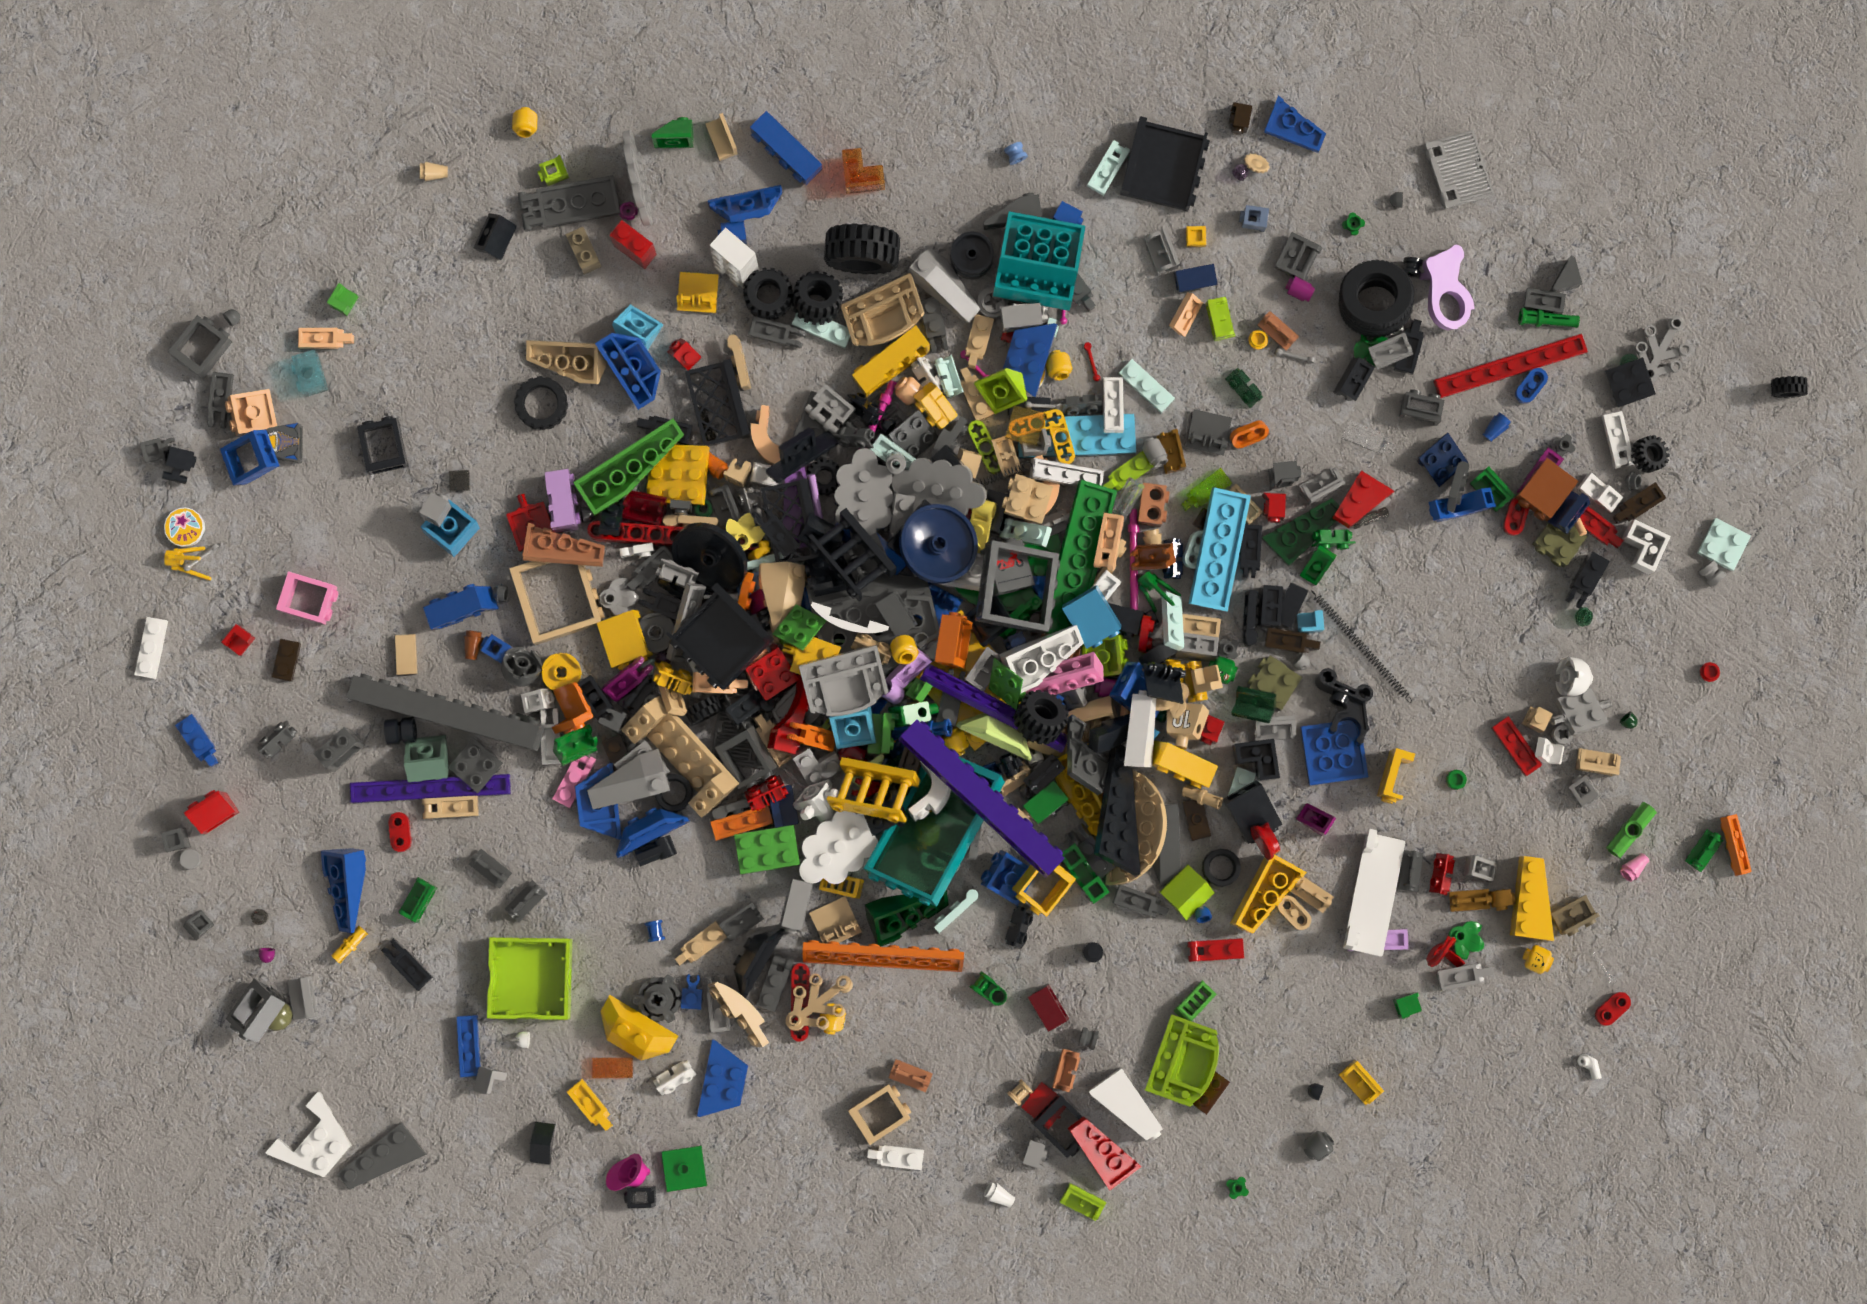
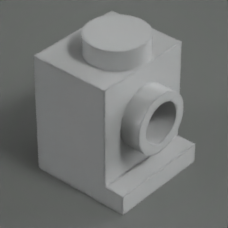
[1569,775,1601,807]
[1022,1137,1048,1170]

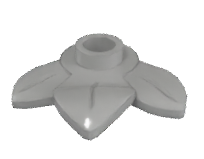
[599,578,639,616]

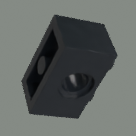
[577,675,615,721]

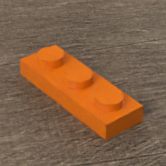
[710,805,774,841]
[1720,814,1752,876]

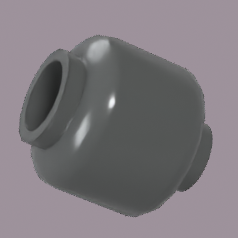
[1304,1131,1334,1161]

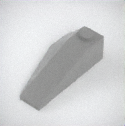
[587,748,670,809]

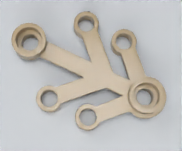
[785,973,853,1031]

